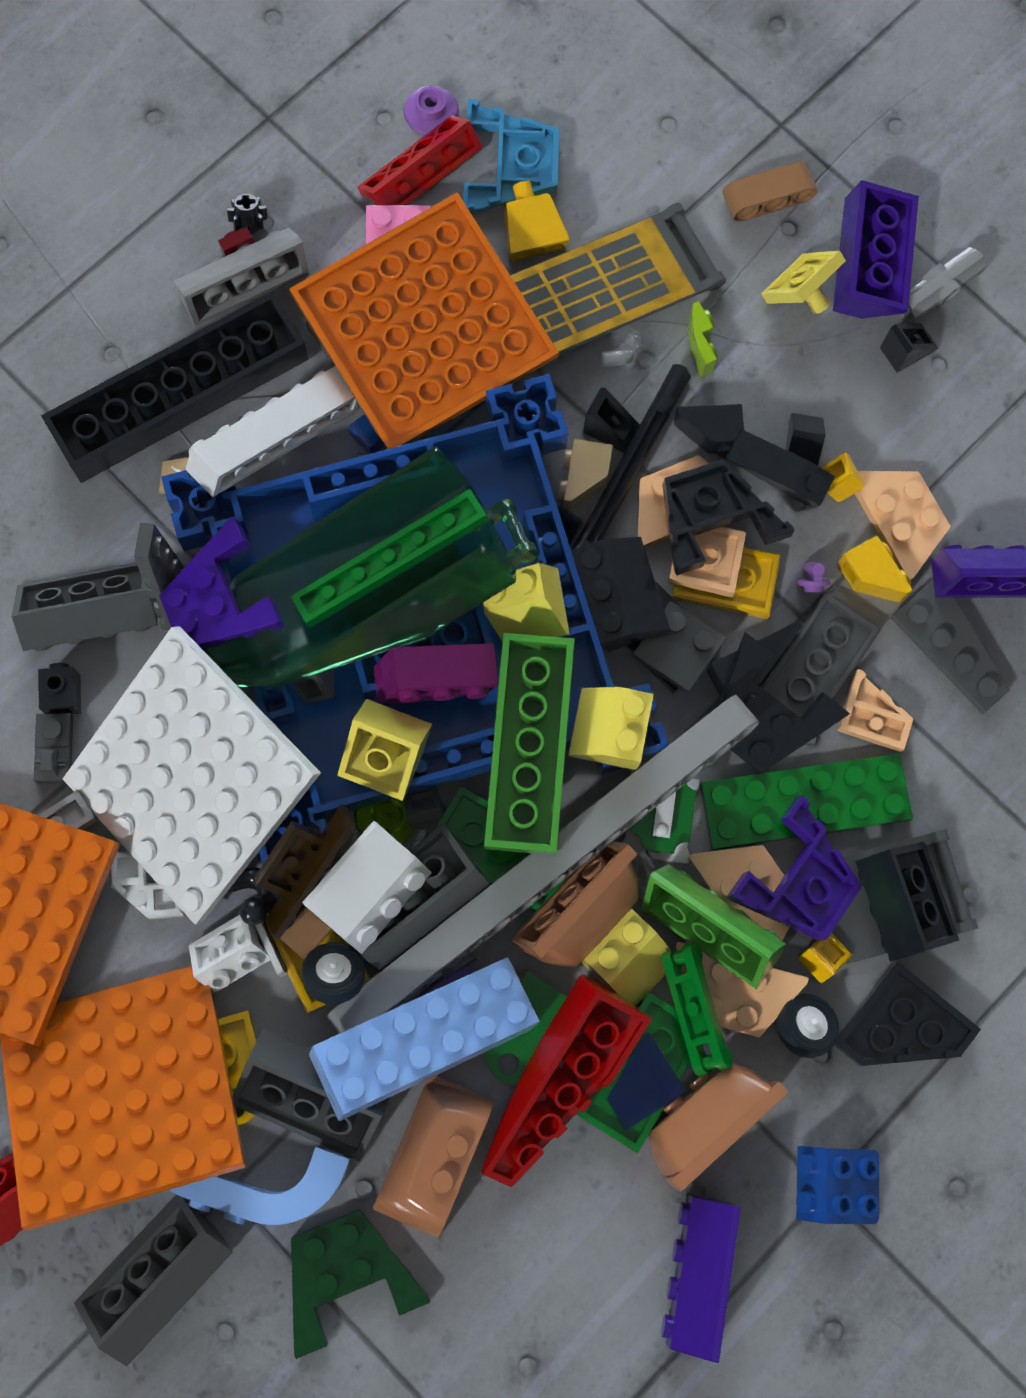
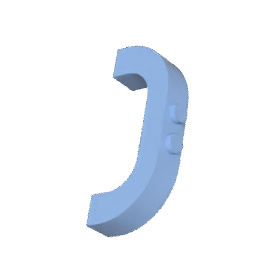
[169,1146,352,1225]

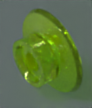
[354,799,411,845]

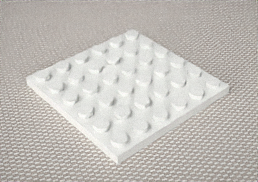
[63,626,321,925]

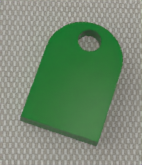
[484,970,567,1085]

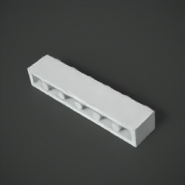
[185,366,358,497]

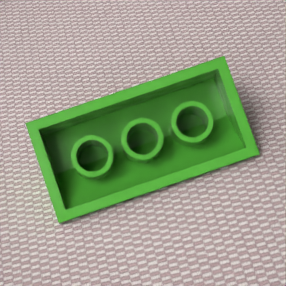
[641,864,786,989]

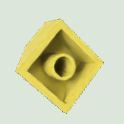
[479,563,570,642]
[568,687,654,770]
[337,699,432,801]
[581,908,670,1006]

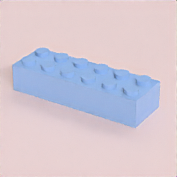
[309,957,540,1121]

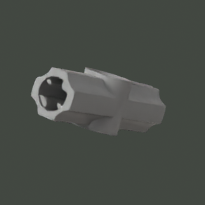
[900,247,987,323]

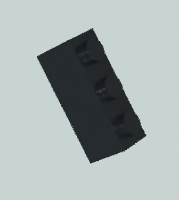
[571,537,671,652]
[855,842,959,962]

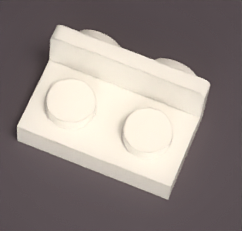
[189,915,270,992]

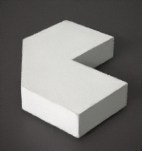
[111,851,185,919]

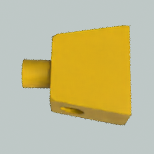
[504,181,570,263]

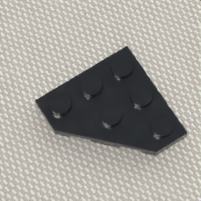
[835,961,981,1066]

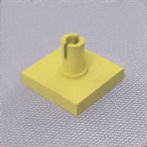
[761,251,846,314]

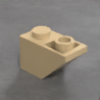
[558,439,613,511]

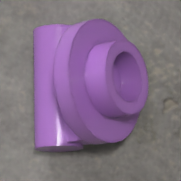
[797,560,830,592]

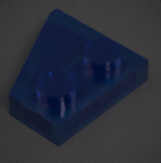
[606,1032,686,1130]

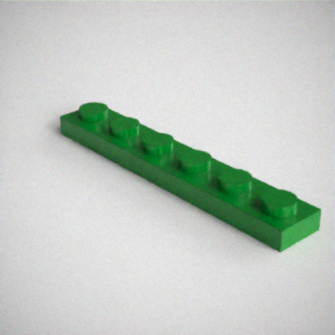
[290,489,489,628]

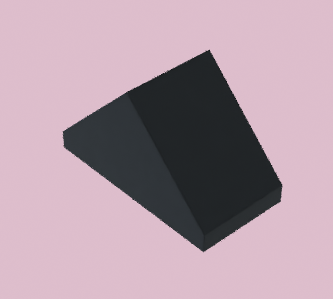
[880,323,939,373]
[583,387,640,453]
[785,413,826,466]

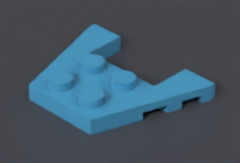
[463,99,559,214]

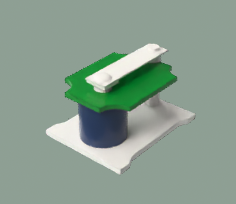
[622,769,700,865]

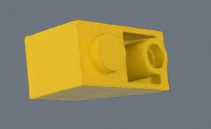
[837,535,913,603]

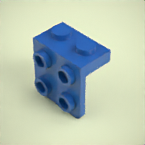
[796,1146,879,1224]

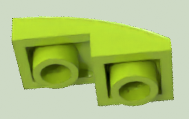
[688,301,718,378]

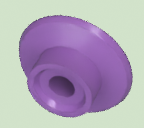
[404,86,459,135]

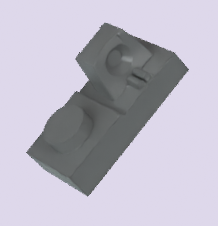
[33,713,73,783]

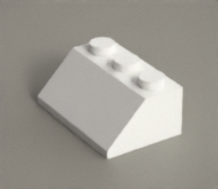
[302,821,432,954]

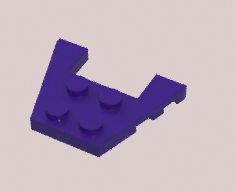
[159,517,285,650]
[726,795,861,941]

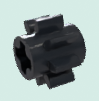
[227,193,268,234]

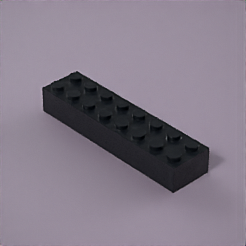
[41,291,309,483]

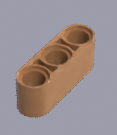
[722,161,817,222]

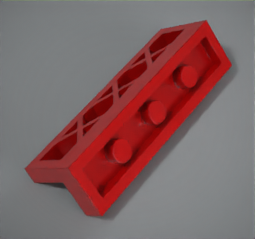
[357,115,483,205]

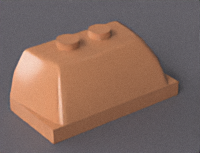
[510,842,639,966]
[649,1063,789,1192]
[373,1076,495,1238]

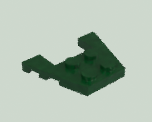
[291,1209,430,1359]

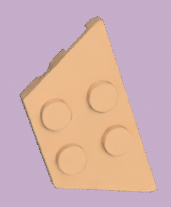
[637,455,709,548]
[855,471,951,581]
[688,845,790,941]
[676,941,809,1038]

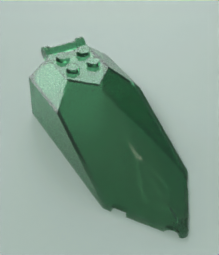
[203,446,539,687]

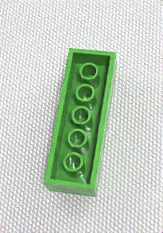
[484,633,575,855]

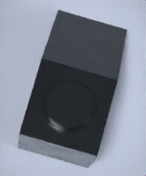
[674,404,744,457]

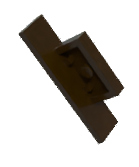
[254,805,356,940]

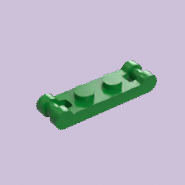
[662,942,733,1076]

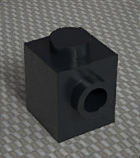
[38,663,81,714]

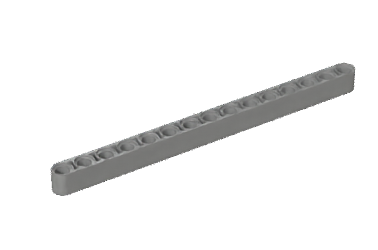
[326,695,759,1034]

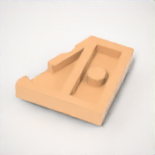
[837,669,913,752]

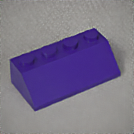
[833,180,919,319]
[931,545,1026,598]
[661,1195,741,1363]

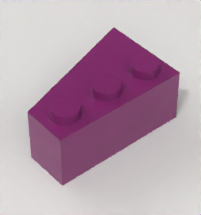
[374,644,499,706]

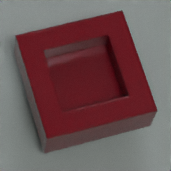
[218,227,254,257]

